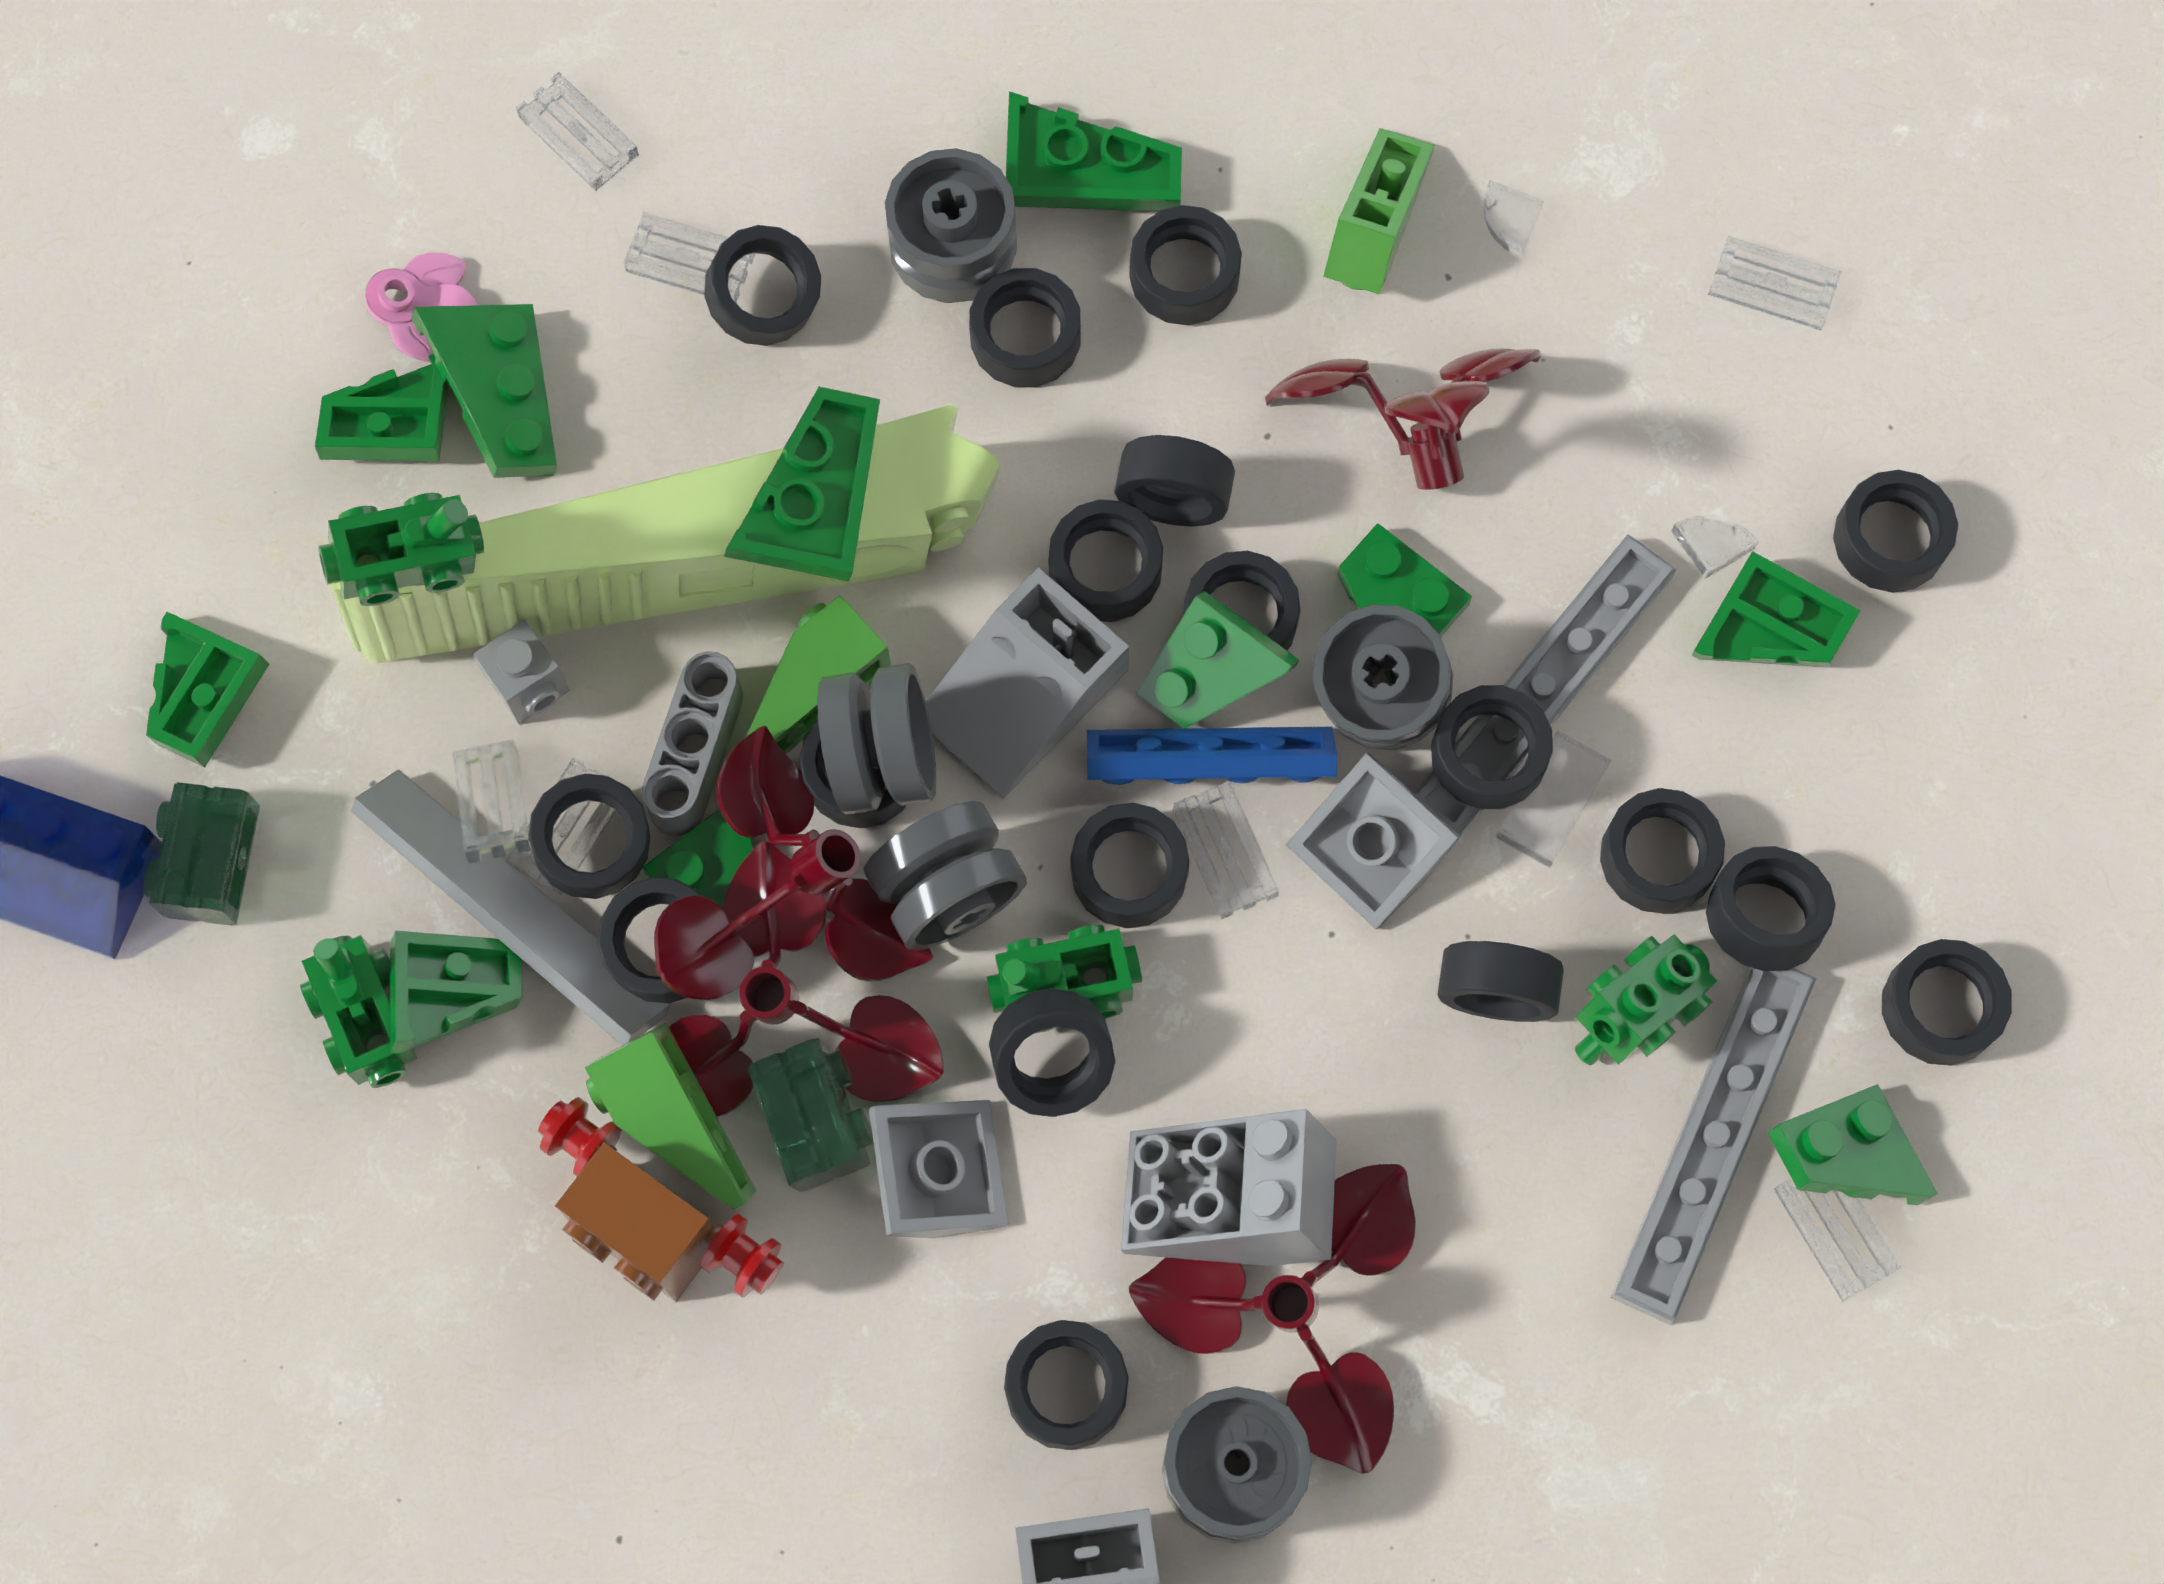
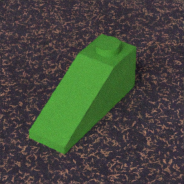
[1323,128,1435,294]
[746,595,891,754]
[585,1022,756,1210]

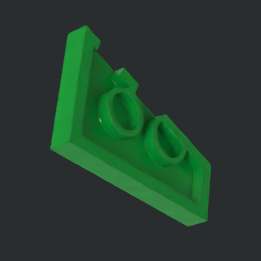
[1006,91,1182,211]
[411,304,557,478]
[724,386,880,582]

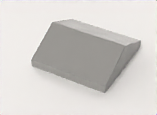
[1286,753,1460,929]
[869,1100,1009,1239]

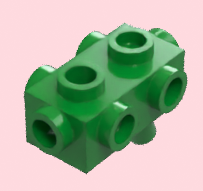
[318,493,484,606]
[986,925,1142,1033]
[1575,934,1717,1065]
[300,935,418,1088]

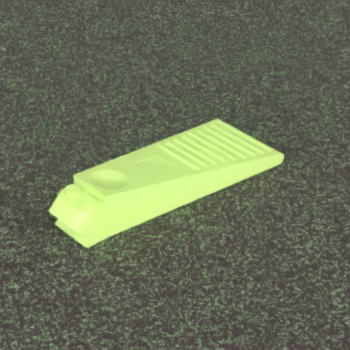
[330,405,1000,663]

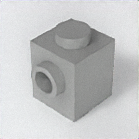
[473,619,570,724]

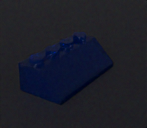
[0,775,166,960]

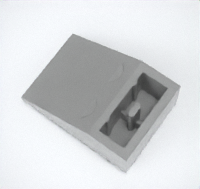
[926,567,1129,799]
[1121,1109,1336,1266]
[1015,1508,1160,1584]

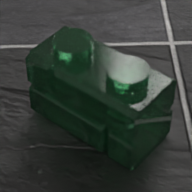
[144,782,260,926]
[747,1038,874,1192]

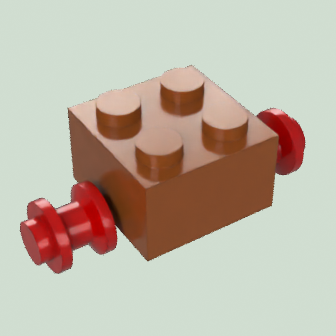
[538,1097,784,1302]

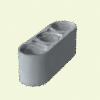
[642,651,743,836]

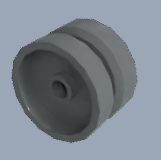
[885,148,1017,303]
[1313,604,1453,750]
[817,663,937,815]
[863,801,1027,951]
[1162,1386,1312,1544]

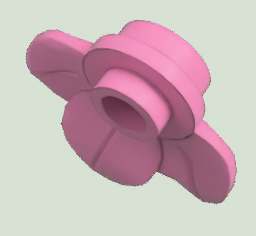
[365,253,479,362]

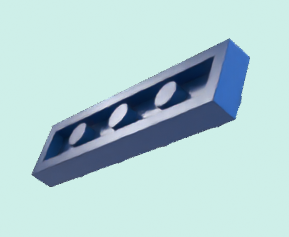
[1087,726,1337,785]

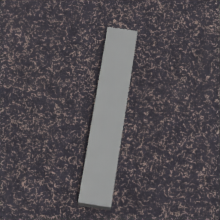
[1414,534,1677,843]
[351,769,672,1045]
[1610,967,1816,1325]

